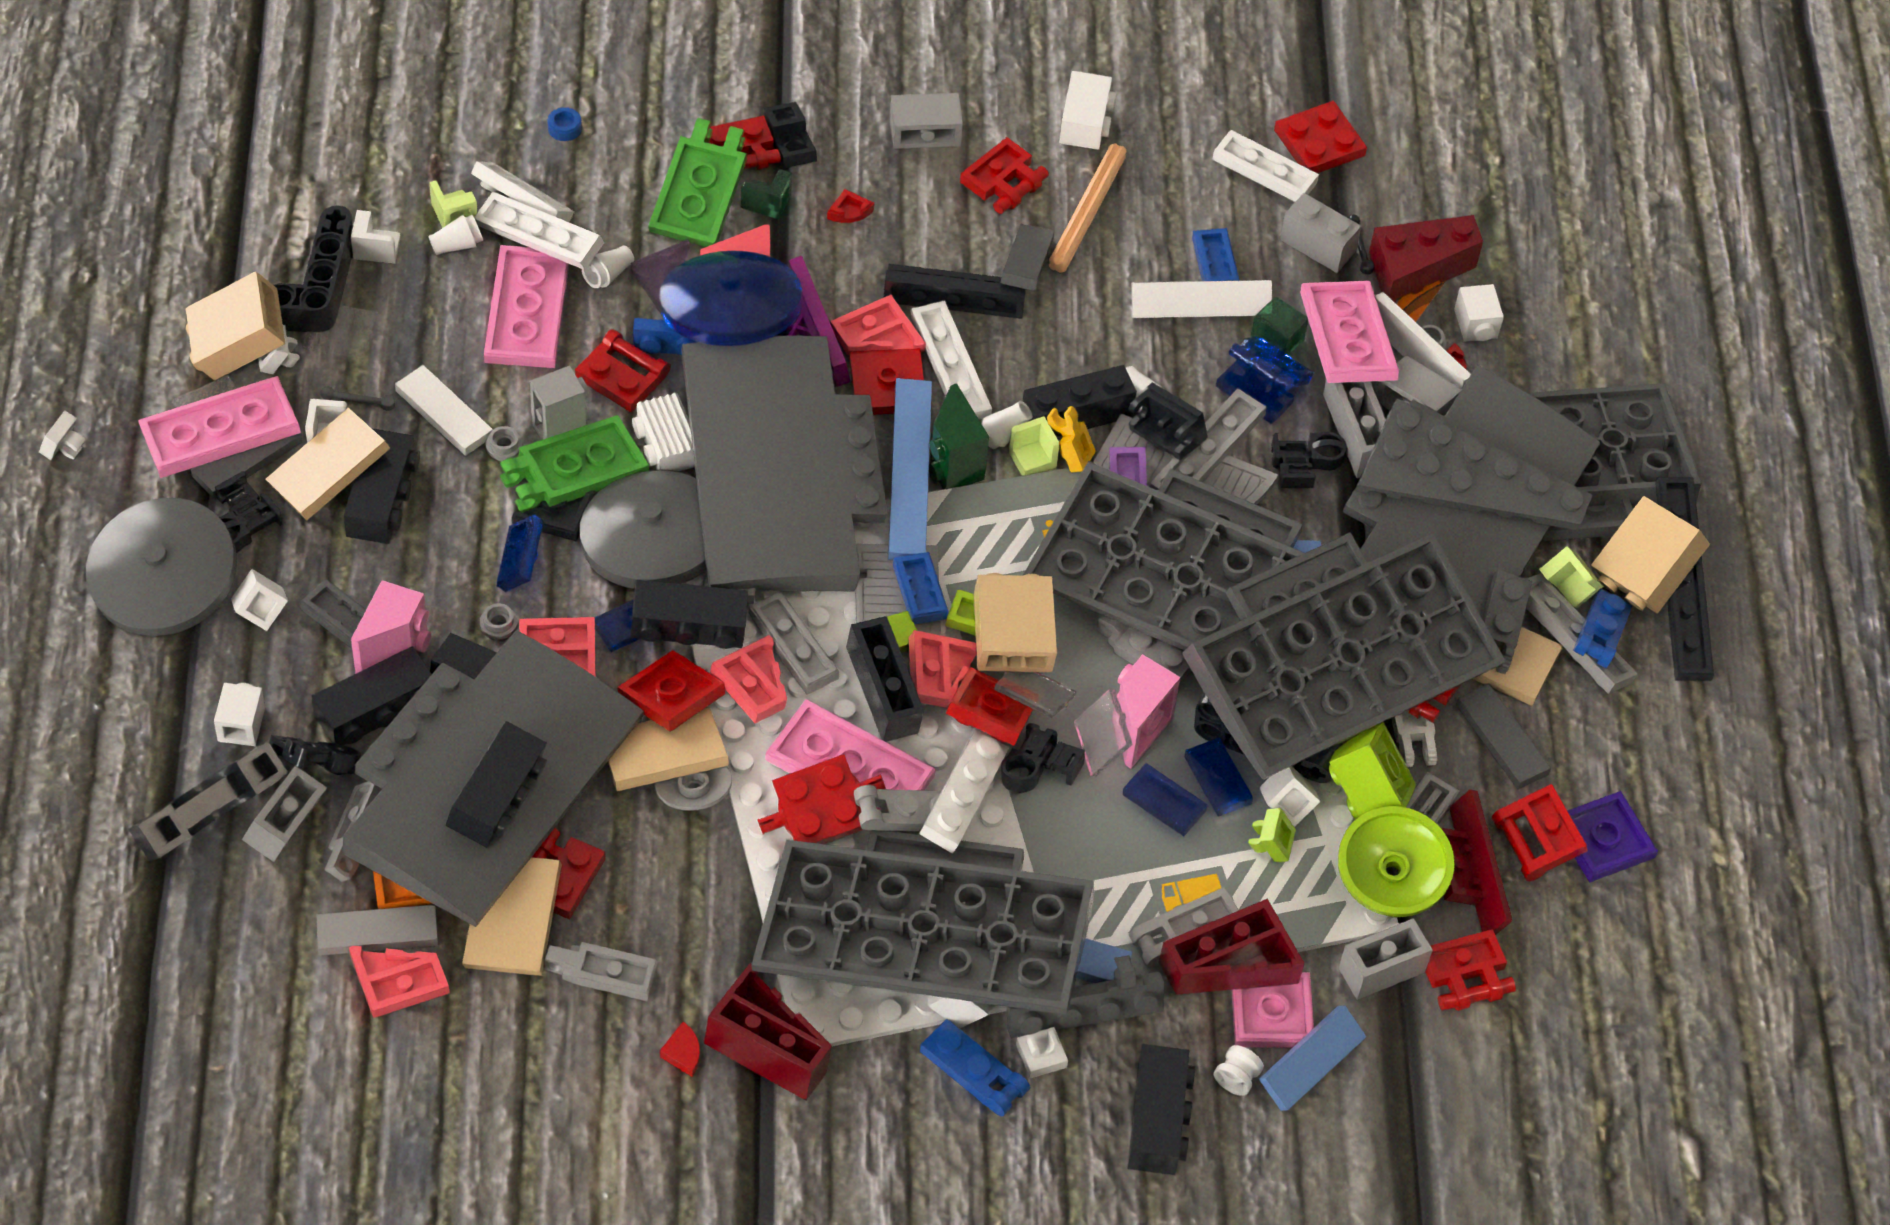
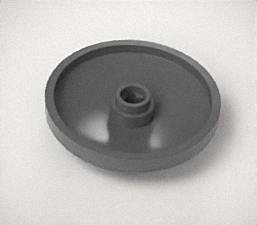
[580,470,707,589]
[86,498,237,636]

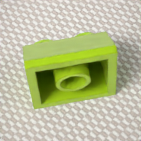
[1329,722,1417,819]

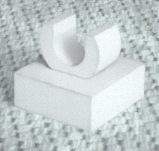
[258,325,300,374]
[39,410,86,460]
[1016,1027,1068,1079]

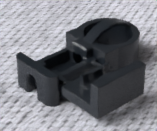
[1271,432,1347,488]
[215,471,282,553]
[1001,723,1085,793]
[269,735,361,775]

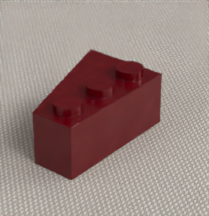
[1369,215,1483,303]
[1158,898,1305,995]
[704,963,832,1100]

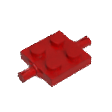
[757,754,886,844]

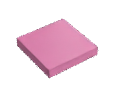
[1231,972,1314,1048]

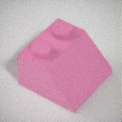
[351,580,431,674]
[1115,654,1180,769]

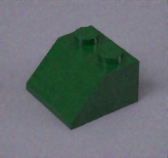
[929,383,989,490]

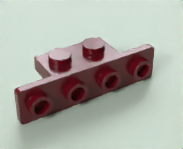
[1441,789,1512,935]

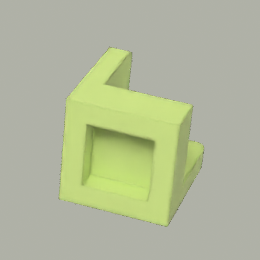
[429,180,477,228]
[1009,416,1060,476]
[1539,546,1604,608]

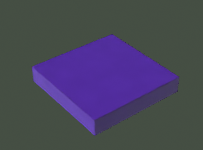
[1568,791,1658,883]

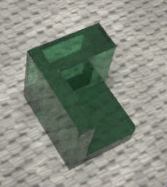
[740,169,792,220]
[1251,297,1309,360]

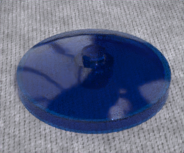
[659,251,802,346]

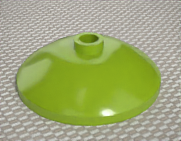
[1338,806,1454,917]

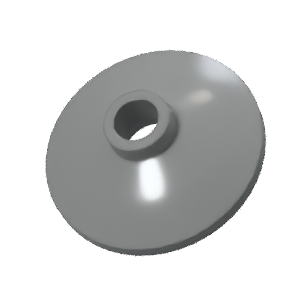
[655,766,732,810]

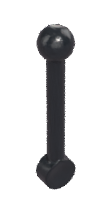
[1348,214,1374,275]

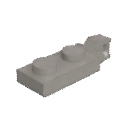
[1097,615,1191,684]
[324,781,382,882]
[545,942,658,1001]

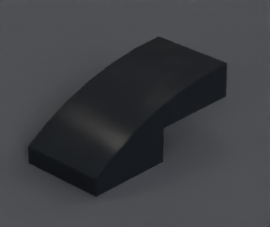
[764,102,817,168]

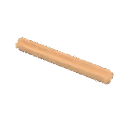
[1049,143,1127,273]

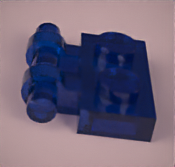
[1228,336,1315,392]

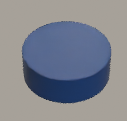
[547,107,582,141]

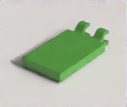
[648,118,747,247]
[500,415,649,513]

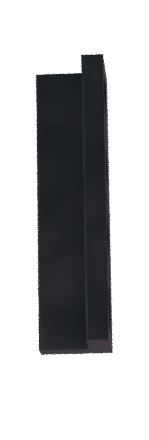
[884,264,1026,319]

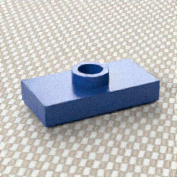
[1192,228,1240,281]
[893,552,949,625]

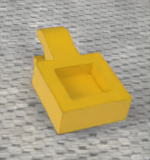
[1047,406,1096,473]

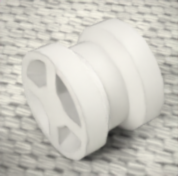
[1214,1045,1264,1096]

